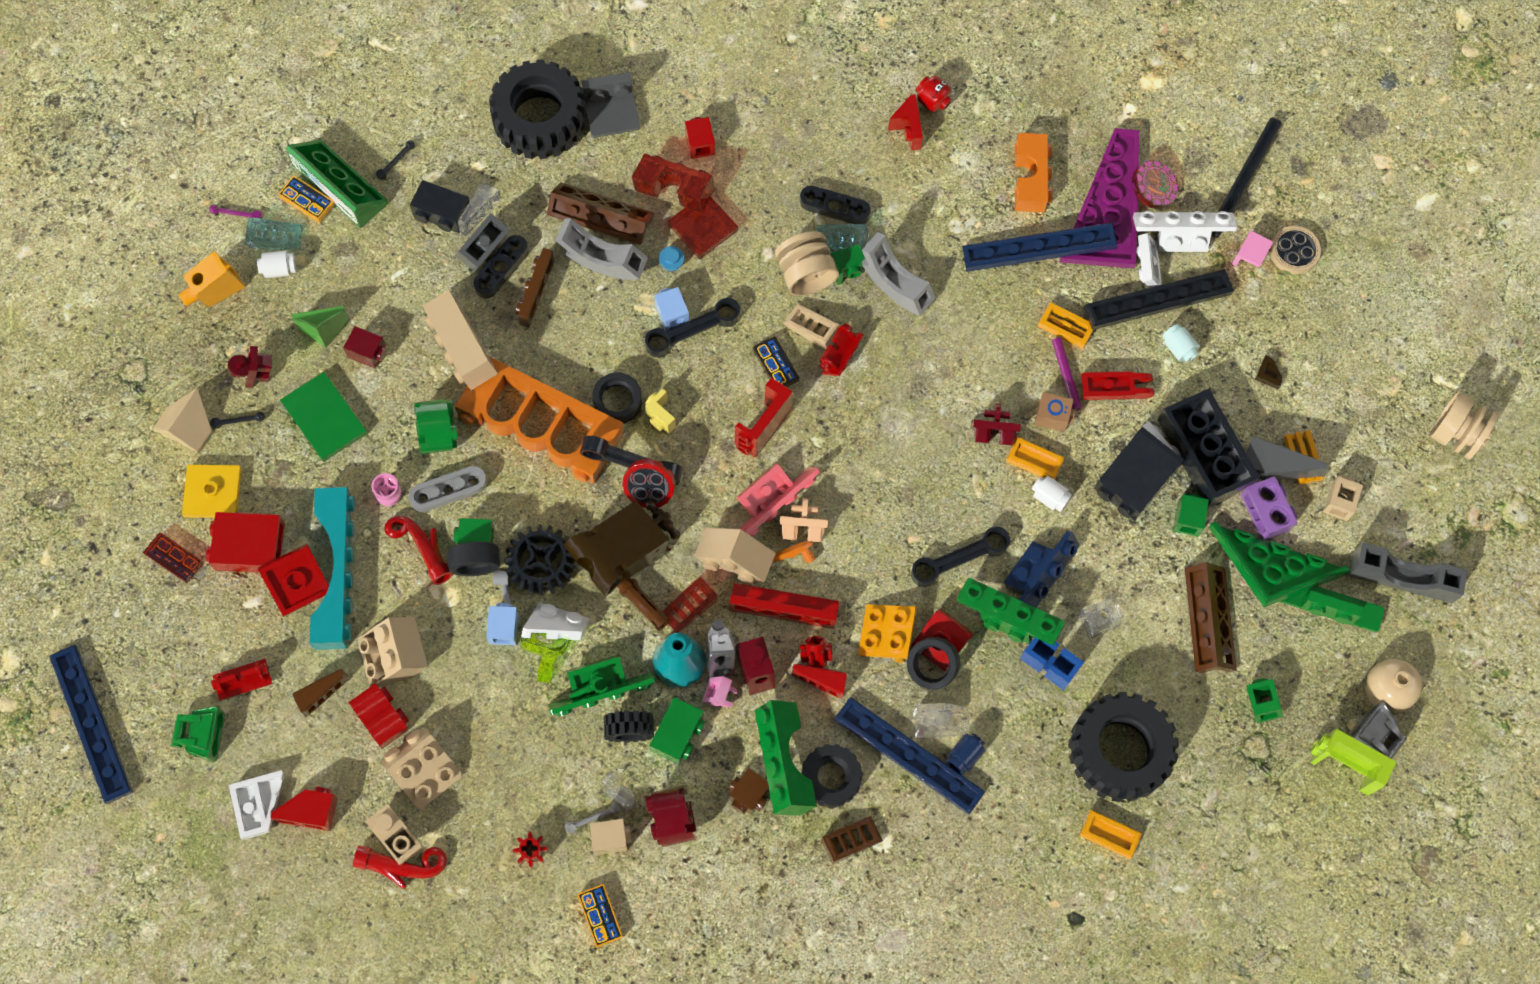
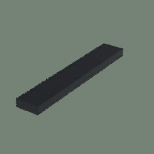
[1084,269,1234,330]

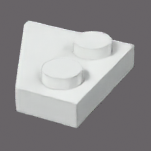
[521,602,590,640]
[229,770,284,840]

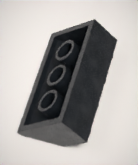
[1157,389,1260,508]

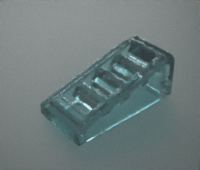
[245,218,303,250]
[816,224,869,252]

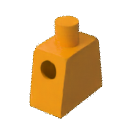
[178,251,245,307]

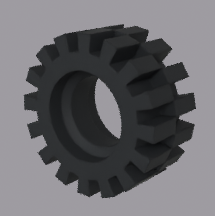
[604,710,654,743]

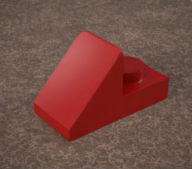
[888,94,923,151]

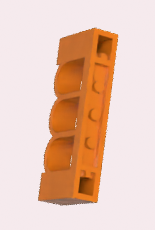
[455,356,625,484]

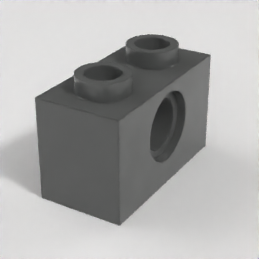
[455,213,510,272]

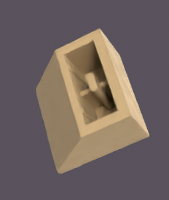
[357,617,428,687]

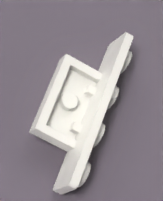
[1133,211,1237,252]

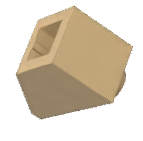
[365,804,422,865]

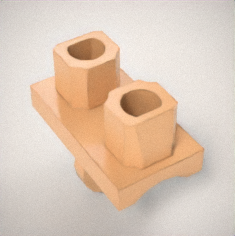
[780,498,828,542]

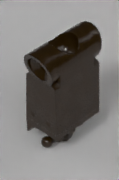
[564,500,680,597]

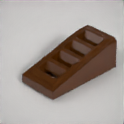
[292,669,349,718]
[821,816,883,865]

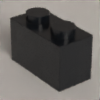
[410,180,471,233]

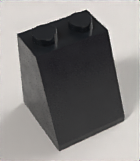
[1094,427,1184,521]

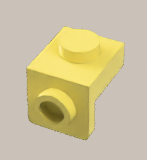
[645,389,676,435]

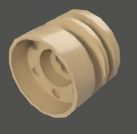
[775,231,839,296]
[1429,391,1499,460]

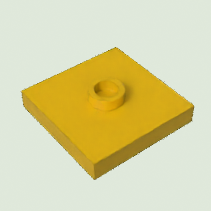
[182,464,242,518]

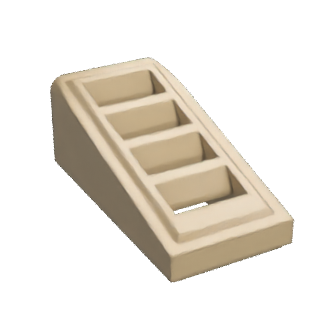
[784,303,840,351]

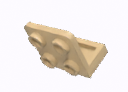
[380,727,461,809]

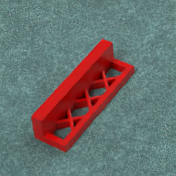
[729,583,839,629]

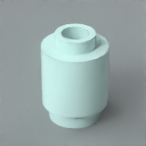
[1162,324,1200,363]

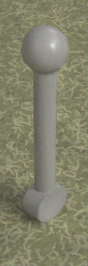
[565,804,620,833]

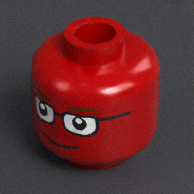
[915,75,952,112]

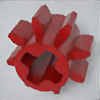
[800,636,833,668]
[513,832,549,869]

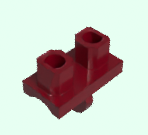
[227,346,272,388]
[971,403,1021,446]

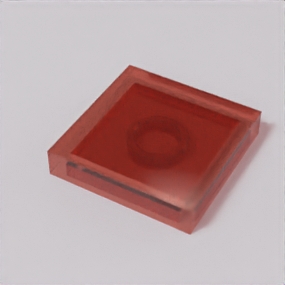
[668,192,738,260]

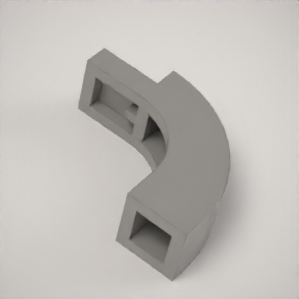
[555,218,648,280]
[862,232,936,316]

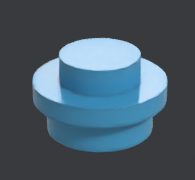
[659,246,684,271]

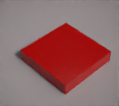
[258,544,329,617]

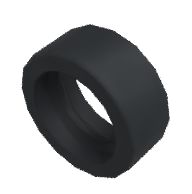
[592,372,642,424]
[448,542,500,576]
[907,637,960,690]

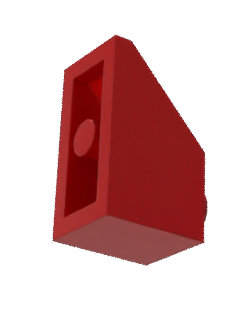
[270,787,338,831]

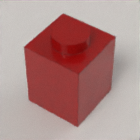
[685,117,715,159]

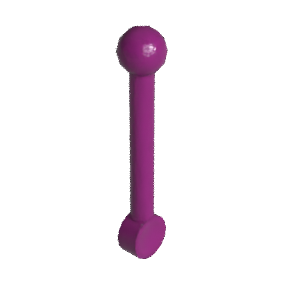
[209,204,262,222]

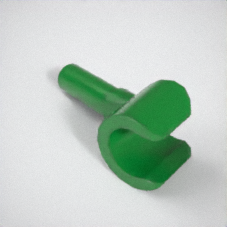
[569,675,608,700]

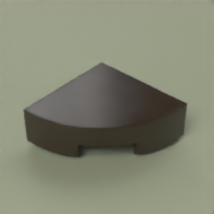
[1254,355,1282,390]

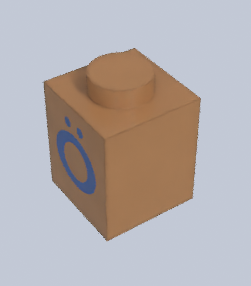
[1034,392,1076,432]

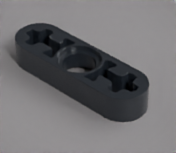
[800,186,871,225]
[473,235,528,299]

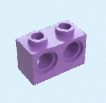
[1240,476,1298,541]

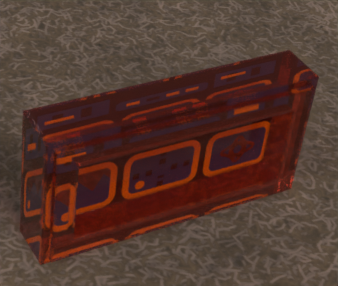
[143,532,204,584]

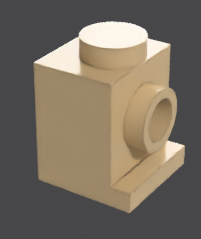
[1322,476,1363,521]

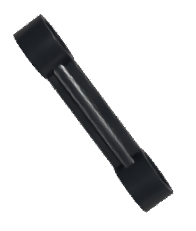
[645,298,740,358]
[580,436,683,486]
[911,527,1010,587]

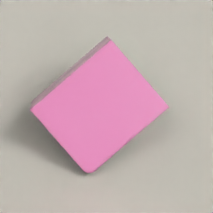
[1232,230,1273,267]

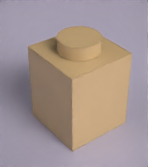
[590,819,632,855]

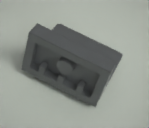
[581,72,640,138]

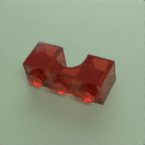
[632,153,715,213]

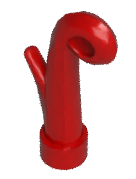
[384,516,453,585]
[353,845,447,889]

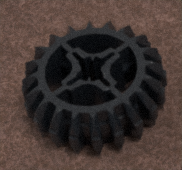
[504,524,576,596]

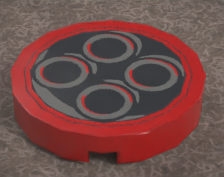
[622,459,676,508]

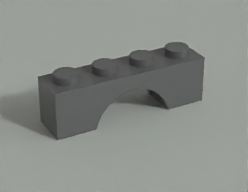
[1349,542,1468,604]

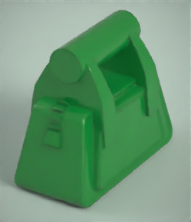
[171,706,225,762]

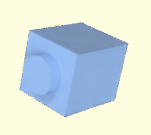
[654,287,689,331]
[487,603,519,645]

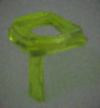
[520,632,571,683]

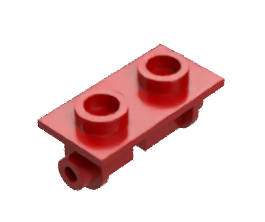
[819,323,864,376]
[211,659,273,701]

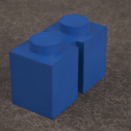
[1020,637,1084,691]

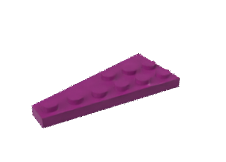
[1059,128,1139,269]

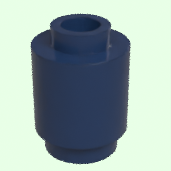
[946,733,986,775]

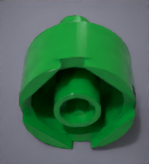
[414,399,457,455]

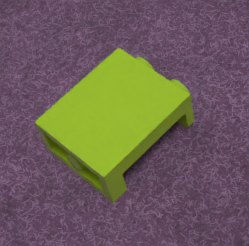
[1310,729,1397,796]

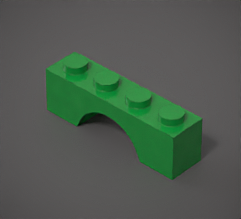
[755,700,817,816]

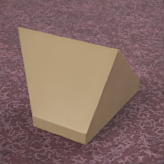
[153,388,213,453]

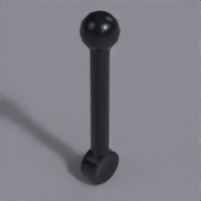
[376,140,415,180]
[210,412,265,429]

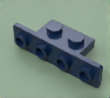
[1004,530,1079,608]

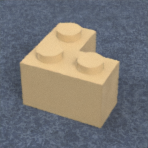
[694,528,776,584]

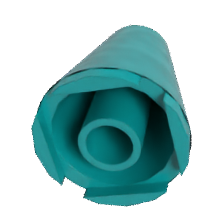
[652,633,706,688]

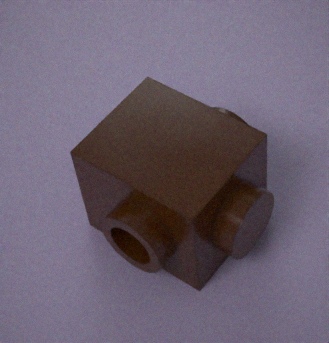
[728,768,769,815]

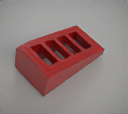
[792,663,847,699]

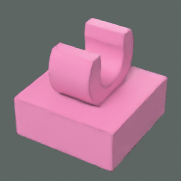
[701,676,738,707]

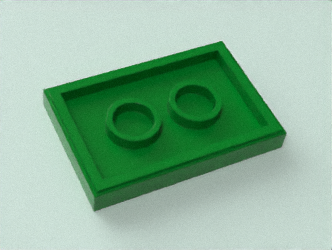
[280,372,368,462]

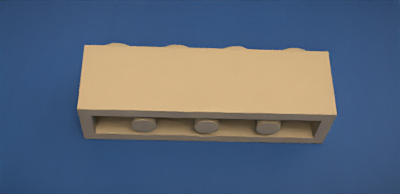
[423,290,498,390]

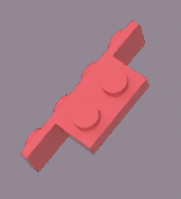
[736,463,821,537]

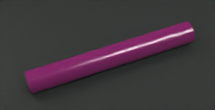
[1052,337,1082,411]

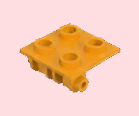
[858,604,917,663]

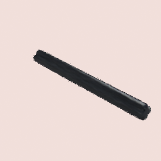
[1211,117,1282,238]

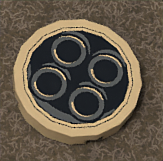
[1269,226,1321,275]

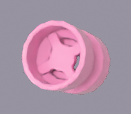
[371,473,402,506]

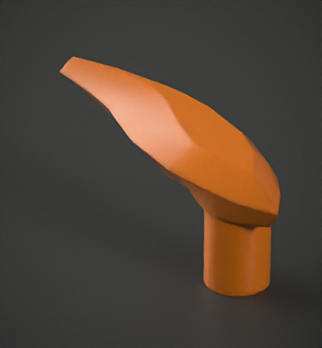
[773,541,816,564]

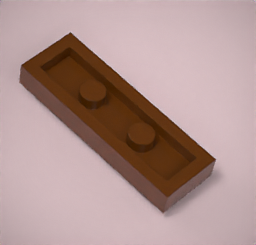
[516,248,555,328]

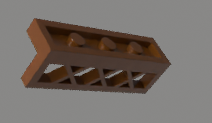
[547,182,654,245]
[1184,562,1237,673]

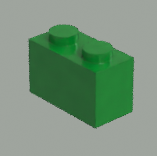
[649,697,706,765]

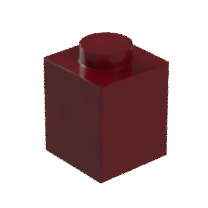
[343,326,387,369]

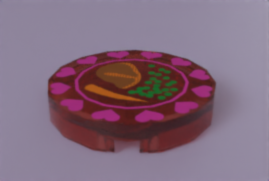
[1132,160,1178,209]

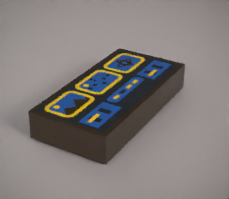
[753,336,800,387]

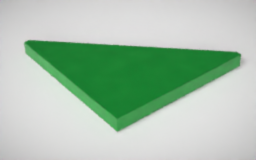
[1209,521,1350,608]

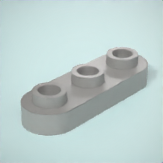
[409,466,487,512]

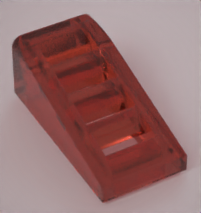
[662,576,718,633]

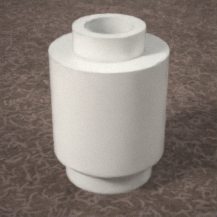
[257,250,296,278]
[1032,475,1072,512]

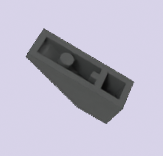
[1246,436,1329,480]

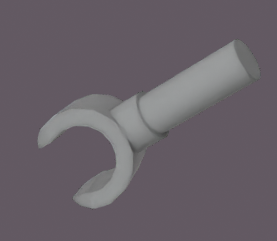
[493,570,511,604]

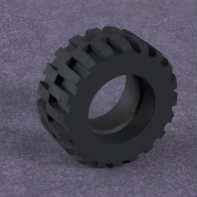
[489,60,587,159]
[1068,692,1179,802]

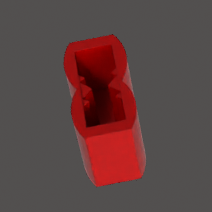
[348,683,409,750]

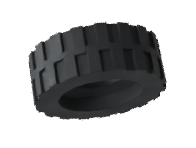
[801,744,862,808]

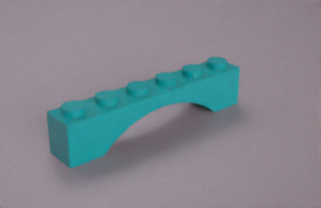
[309,487,356,650]

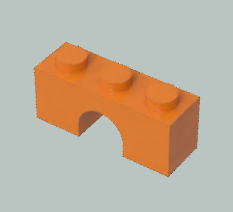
[1015,133,1052,212]

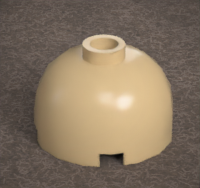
[1365,659,1423,714]

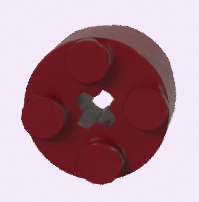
[645,785,697,847]

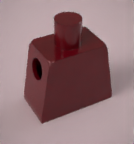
[735,636,775,696]

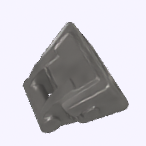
[707,620,736,678]
[1349,703,1407,759]

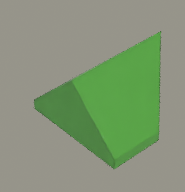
[292,306,349,348]

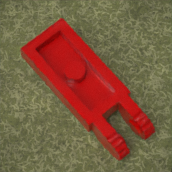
[1081,371,1154,400]

